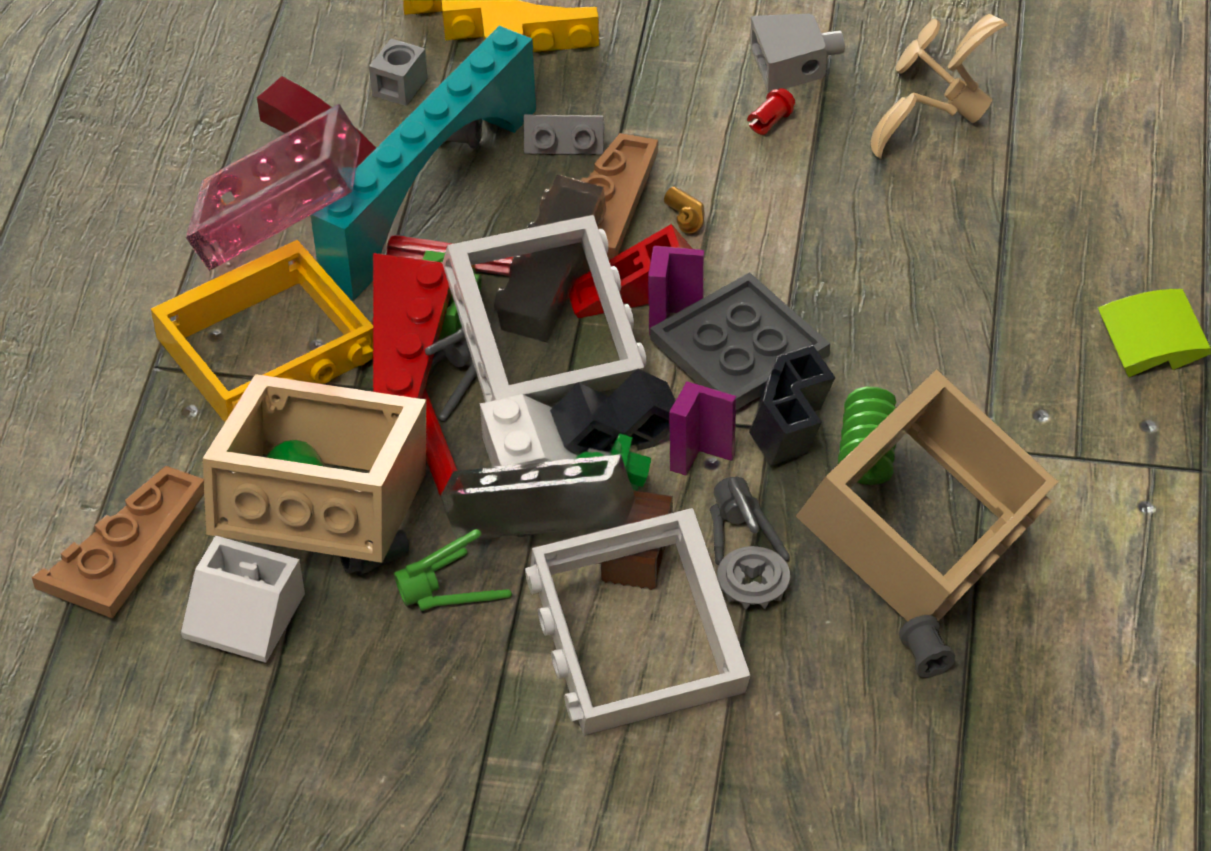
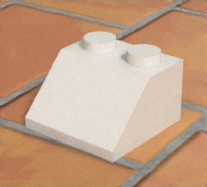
[480,394,580,502]

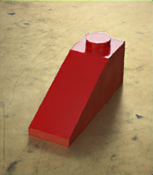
[566,224,705,318]

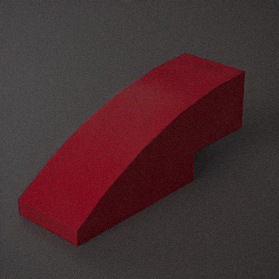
[257,76,376,175]

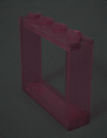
[186,104,361,271]

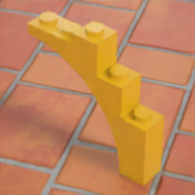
[403,0,599,52]

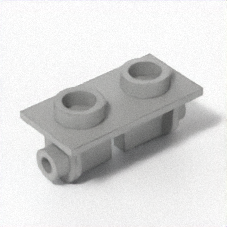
[524,115,605,154]

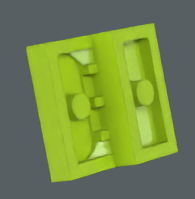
[1098,289,1211,378]

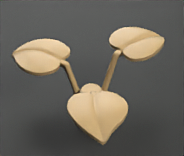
[871,14,1008,160]

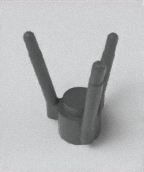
[425,328,477,422]
[710,477,790,565]

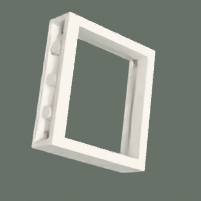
[442,215,646,405]
[525,508,750,735]

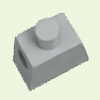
[750,13,845,93]

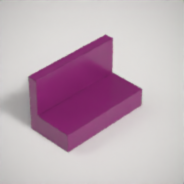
[648,246,705,335]
[669,381,736,476]

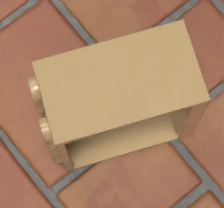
[796,369,1058,622]
[203,374,426,563]

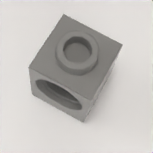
[369,39,428,106]

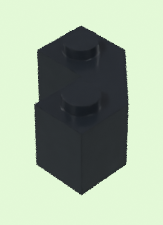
[749,345,835,466]
[550,369,676,454]

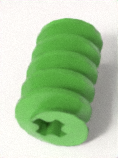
[838,386,896,485]

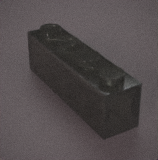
[494,175,606,343]
[440,454,636,541]

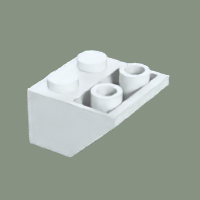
[181,536,305,663]

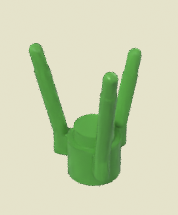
[394,529,512,612]

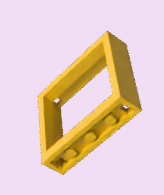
[151,240,373,422]

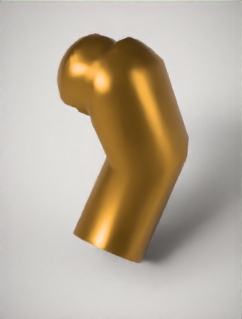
[664,186,704,234]

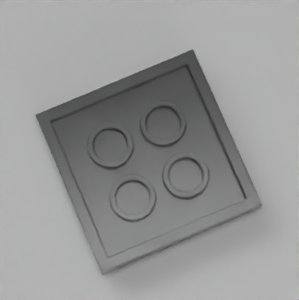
[650,272,830,410]

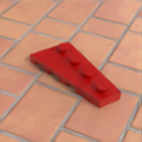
[373,253,451,399]

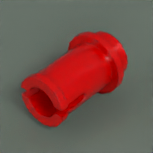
[747,88,795,135]

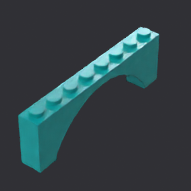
[310,25,536,301]

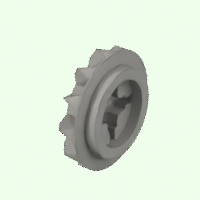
[717,546,790,610]

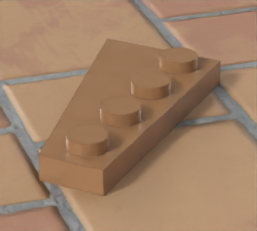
[550,133,658,259]
[32,466,204,618]

